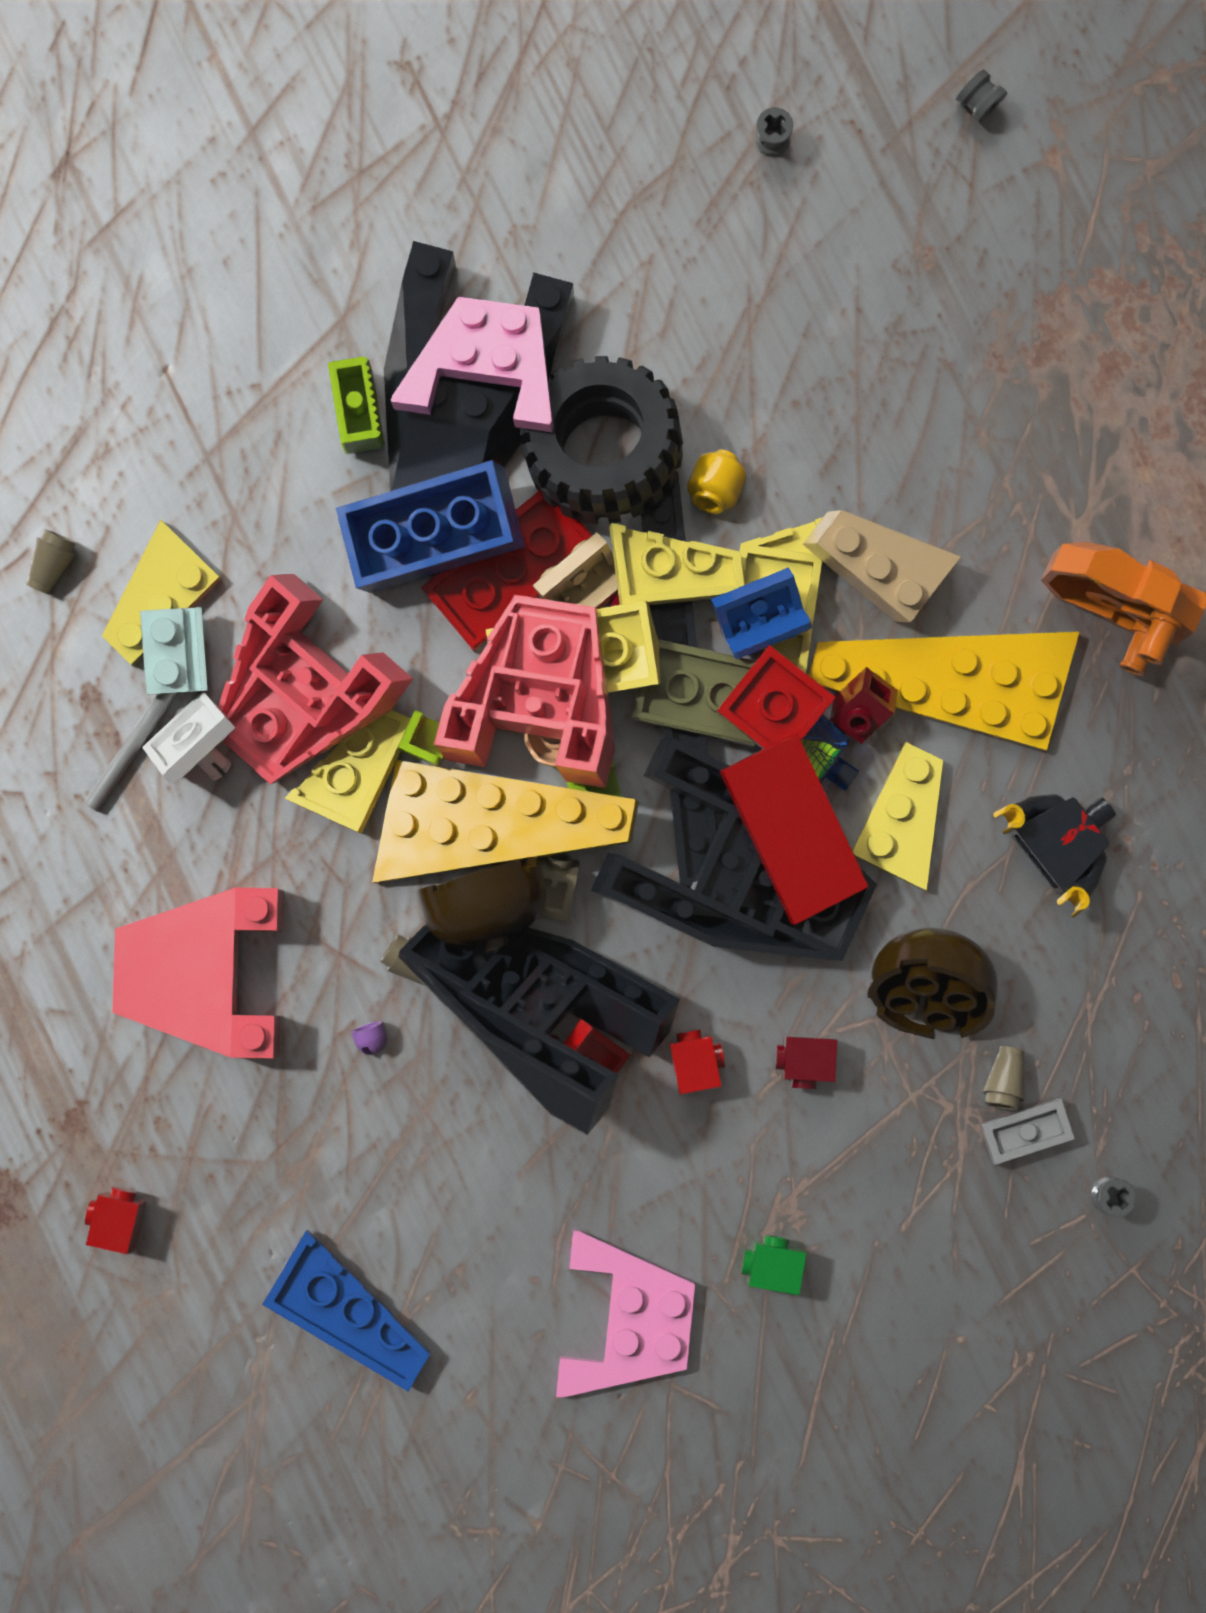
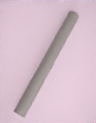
[84,693,177,812]

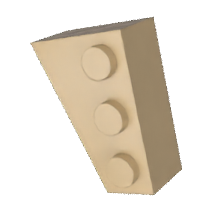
[803,510,961,622]

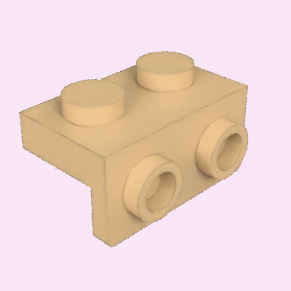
[533,532,618,609]

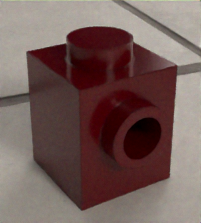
[830,667,898,744]
[775,1036,838,1089]

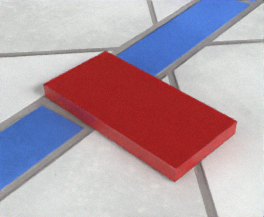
[421,491,592,652]
[719,734,869,925]

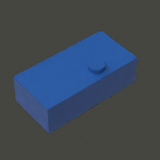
[336,460,525,593]

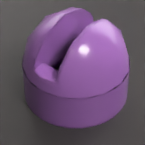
[351,1021,387,1055]

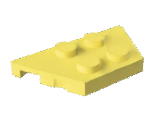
[739,517,823,673]

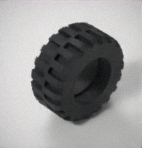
[520,356,683,524]

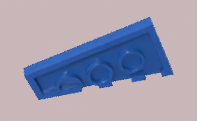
[262,1229,431,1391]

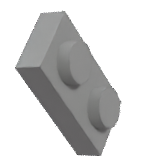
[979,1098,1075,1165]

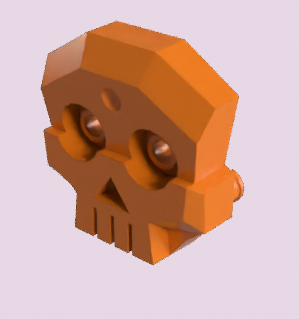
[1041,542,1206,676]

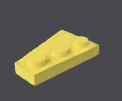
[102,520,221,667]
[609,523,745,605]
[285,710,411,834]
[852,742,943,891]

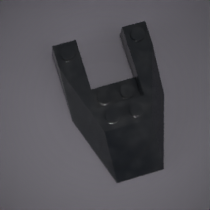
[384,241,574,491]
[590,738,877,961]
[398,925,680,1135]

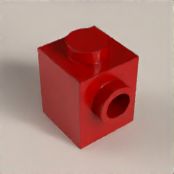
[669,1029,725,1094]
[85,1187,147,1255]

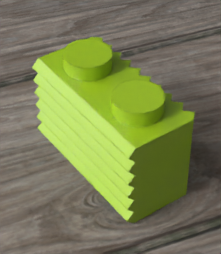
[327,356,385,454]

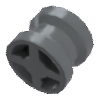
[955,69,1008,123]

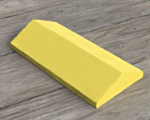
[486,600,661,693]

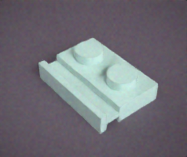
[140,607,208,695]

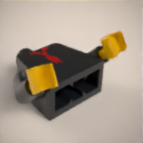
[993,794,1116,918]

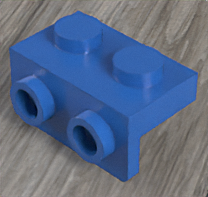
[711,567,812,659]

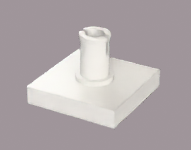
[142,691,235,786]

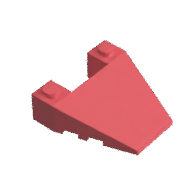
[218,574,413,784]
[434,595,615,788]
[112,887,284,1058]

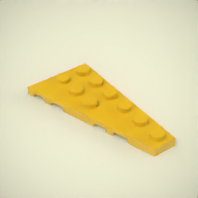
[808,632,1079,752]
[372,760,639,884]

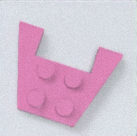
[391,297,554,432]
[556,1229,695,1398]

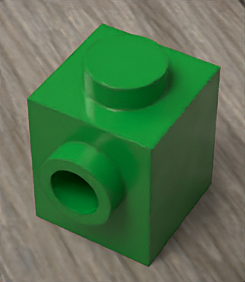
[741,1235,807,1295]

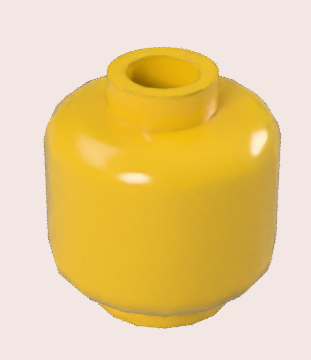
[687,450,747,514]

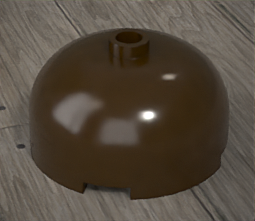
[415,856,546,951]
[867,928,998,1039]

